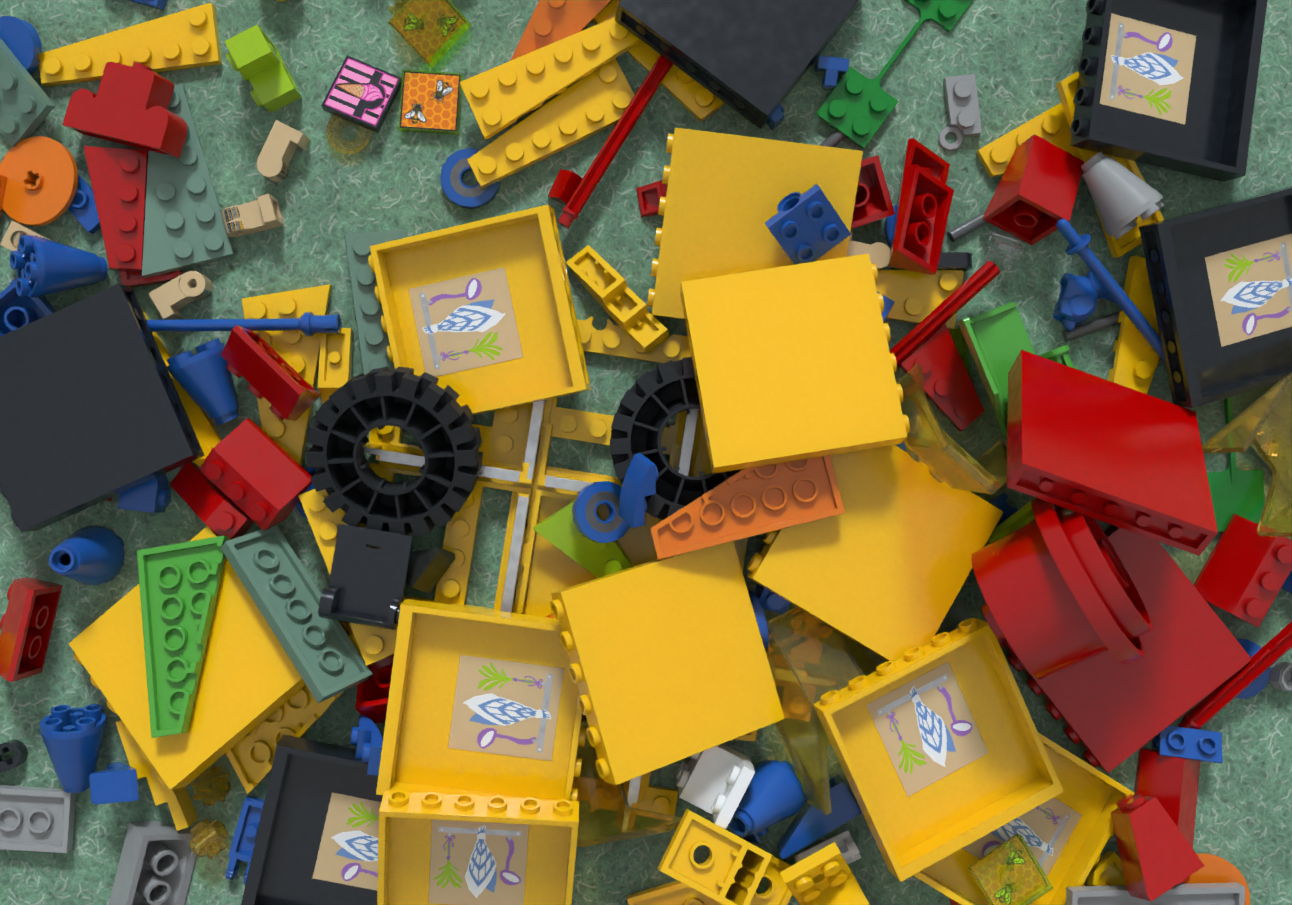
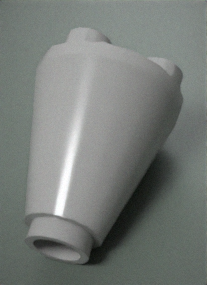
[1081,151,1164,240]

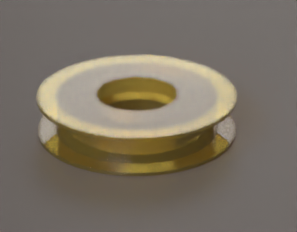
[326,115,371,154]

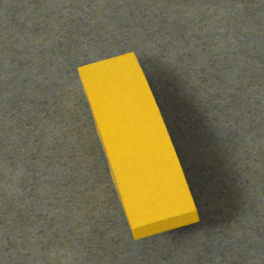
[565,245,669,354]
[116,720,198,831]

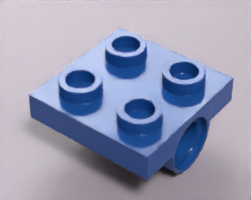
[765,184,851,265]

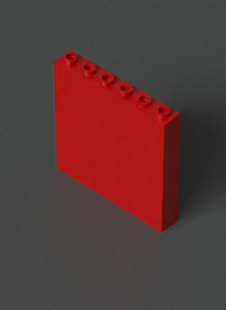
[1007,350,1218,556]
[997,525,1252,773]

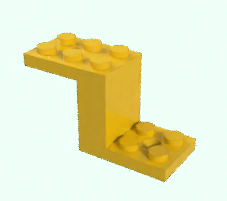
[657,809,793,905]
[780,842,870,905]

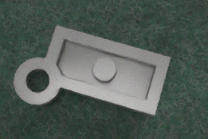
[938,74,982,151]

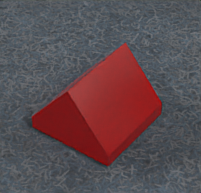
[548,169,583,205]

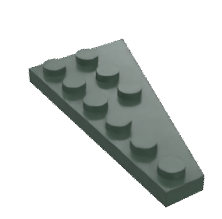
[142,83,234,279]

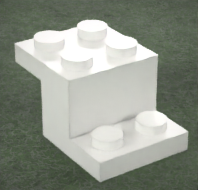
[675,743,755,829]

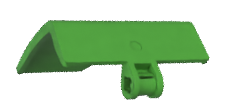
[957,302,1078,440]

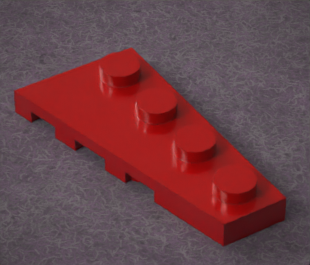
[83,146,148,272]

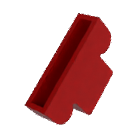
[62,62,188,158]

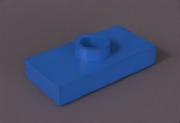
[68,173,101,234]

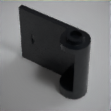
[318,523,414,630]

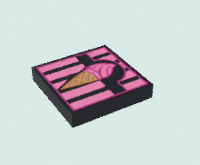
[321,55,403,133]

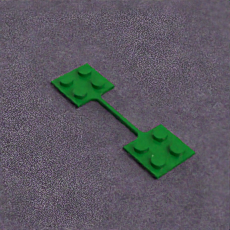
[815,0,973,149]
[1207,397,1267,532]

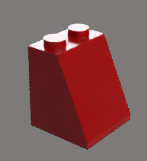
[983,134,1084,245]
[1111,794,1204,902]

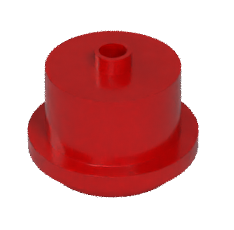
[971,498,1154,680]

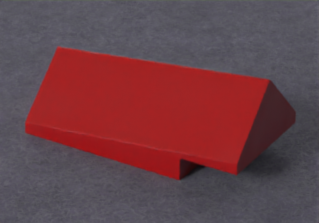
[888,138,954,275]
[1133,748,1201,884]

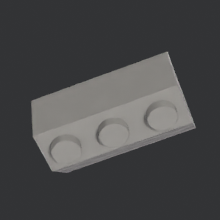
[108,821,202,905]

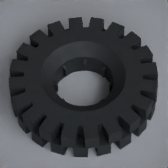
[610,357,743,520]
[306,367,483,538]

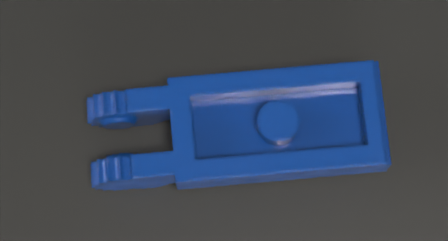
[225,795,265,884]

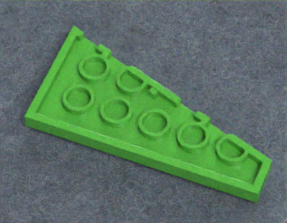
[137,536,230,738]

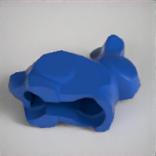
[1053,270,1123,332]

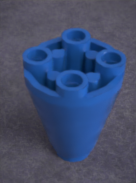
[10,235,107,297]
[166,338,239,425]
[49,526,125,586]
[40,704,106,793]
[728,759,807,837]

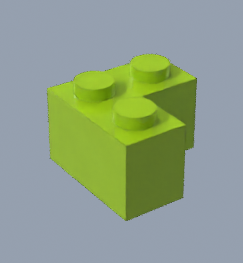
[224,24,302,113]

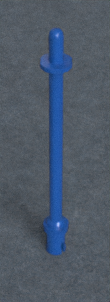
[1056,219,1198,407]
[147,312,342,336]

